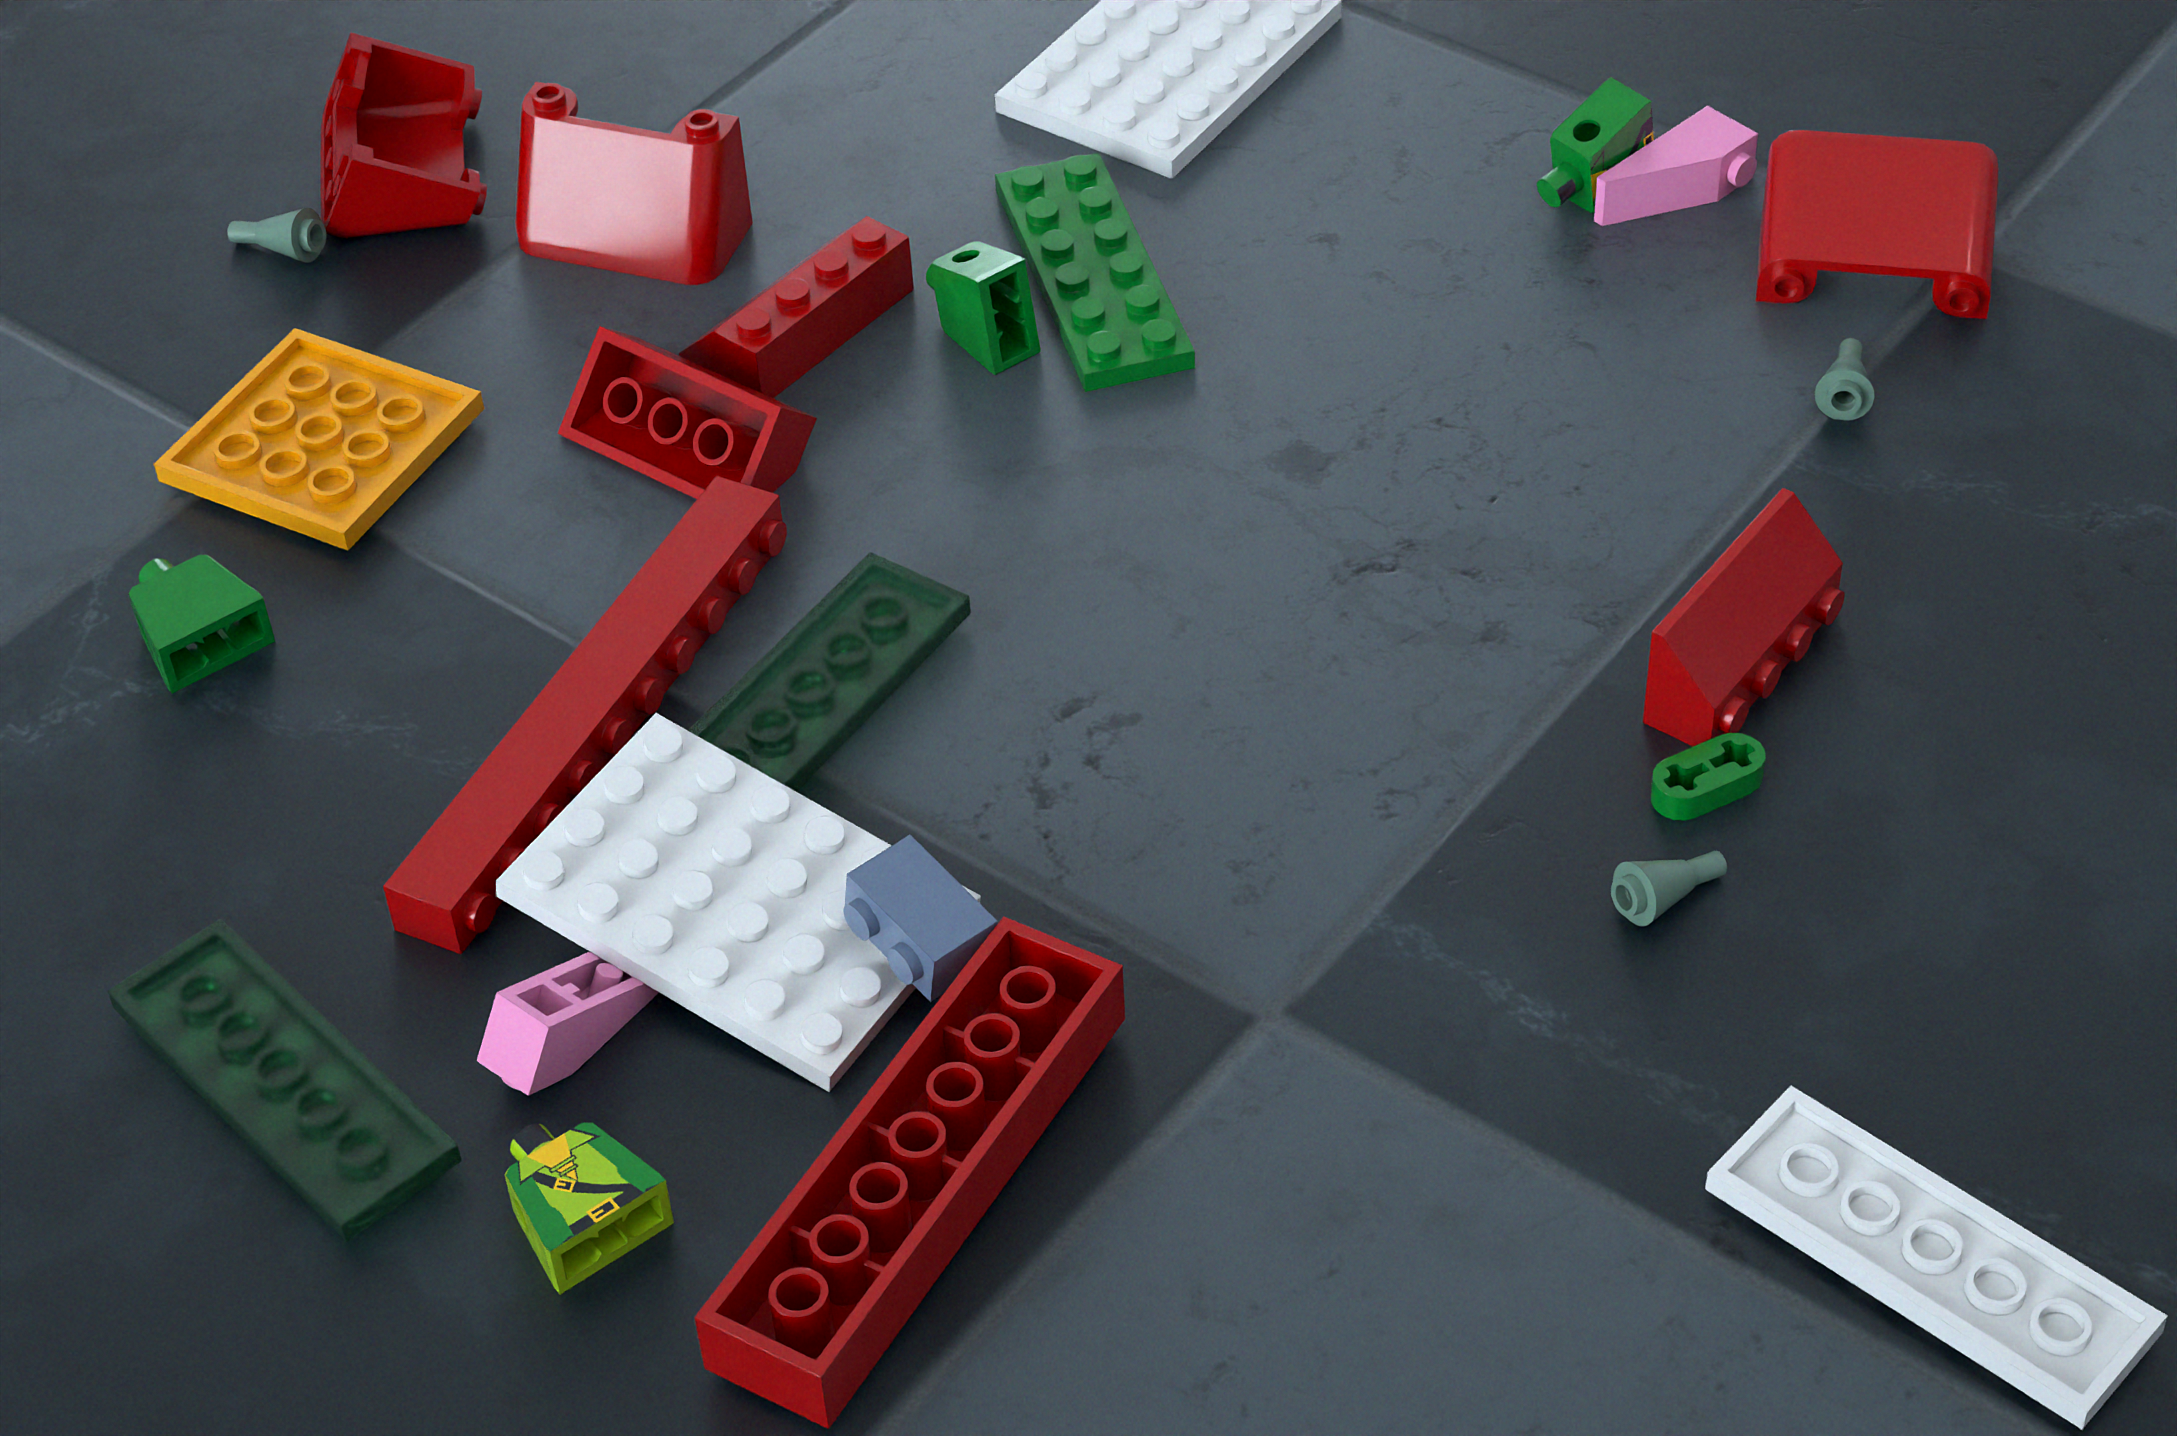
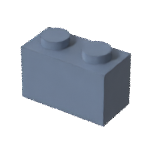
[843,835,998,1002]

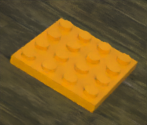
[154,328,484,551]

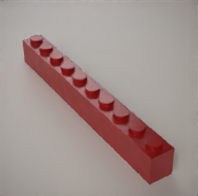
[383,476,787,954]

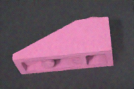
[1594,106,1758,226]
[477,951,659,1096]

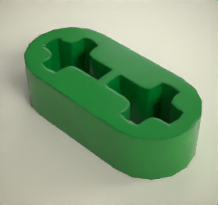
[1651,733,1766,821]

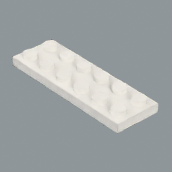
[1705,1086,2167,1429]

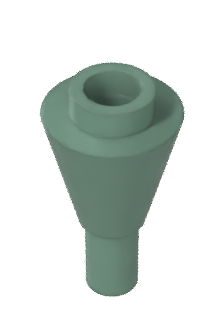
[228,208,326,263]
[1814,338,1874,421]
[1611,850,1727,926]

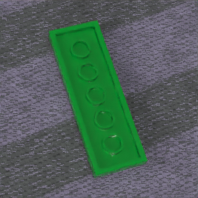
[995,153,1195,392]

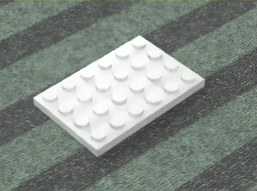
[995,0,1342,179]
[496,713,981,1092]

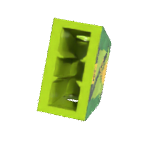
[504,1123,674,1294]

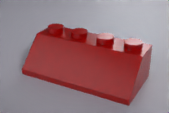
[679,216,914,398]
[557,326,817,499]
[1643,488,1845,746]

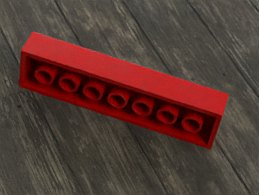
[694,916,1125,1429]

